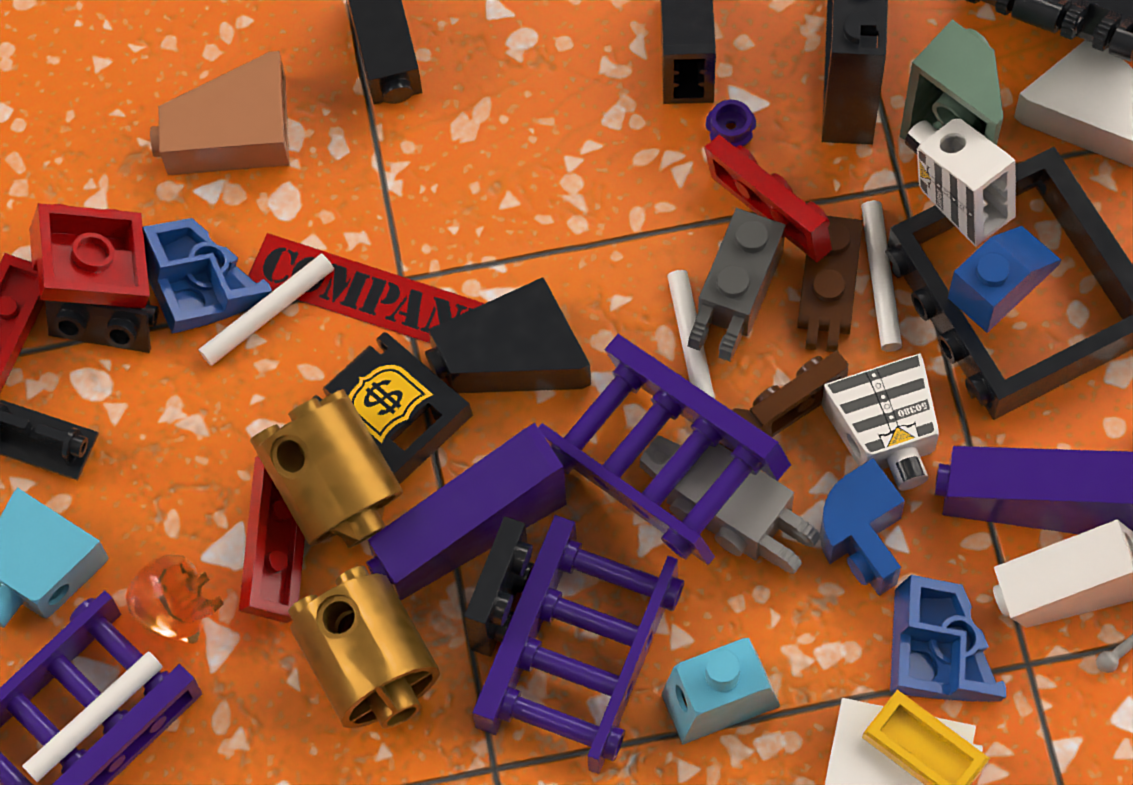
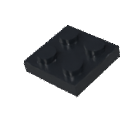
[464,516,534,657]

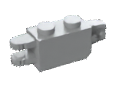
[640,435,821,574]

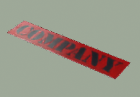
[248,233,485,344]

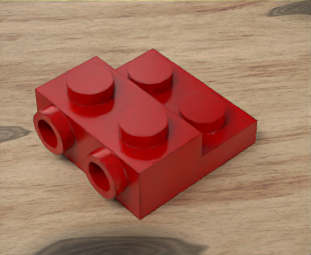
[29,203,150,308]

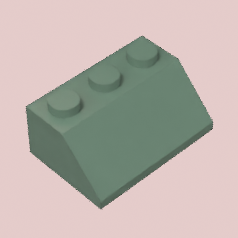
[900,19,1003,145]

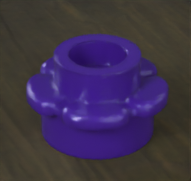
[705,99,756,147]

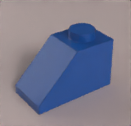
[948,226,1061,333]

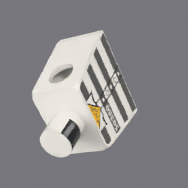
[905,119,1016,247]
[822,353,939,491]

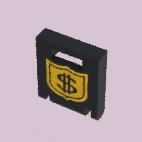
[310,332,473,484]

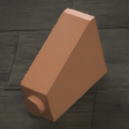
[150,51,290,175]

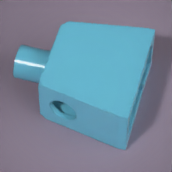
[0,487,109,628]
[662,638,780,745]

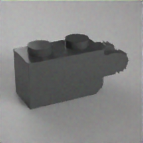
[687,208,786,362]

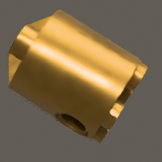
[250,389,403,548]
[288,566,440,729]

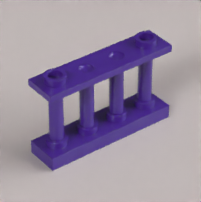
[538,334,791,565]
[472,515,684,774]
[0,590,202,785]

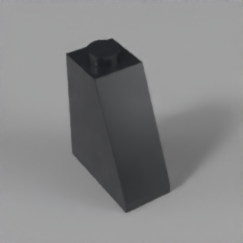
[346,0,423,105]
[660,0,716,104]
[425,277,591,393]

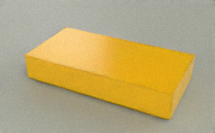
[862,689,990,785]

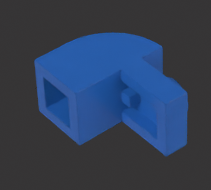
[820,458,905,596]

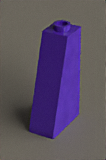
[366,423,567,601]
[934,446,1133,534]

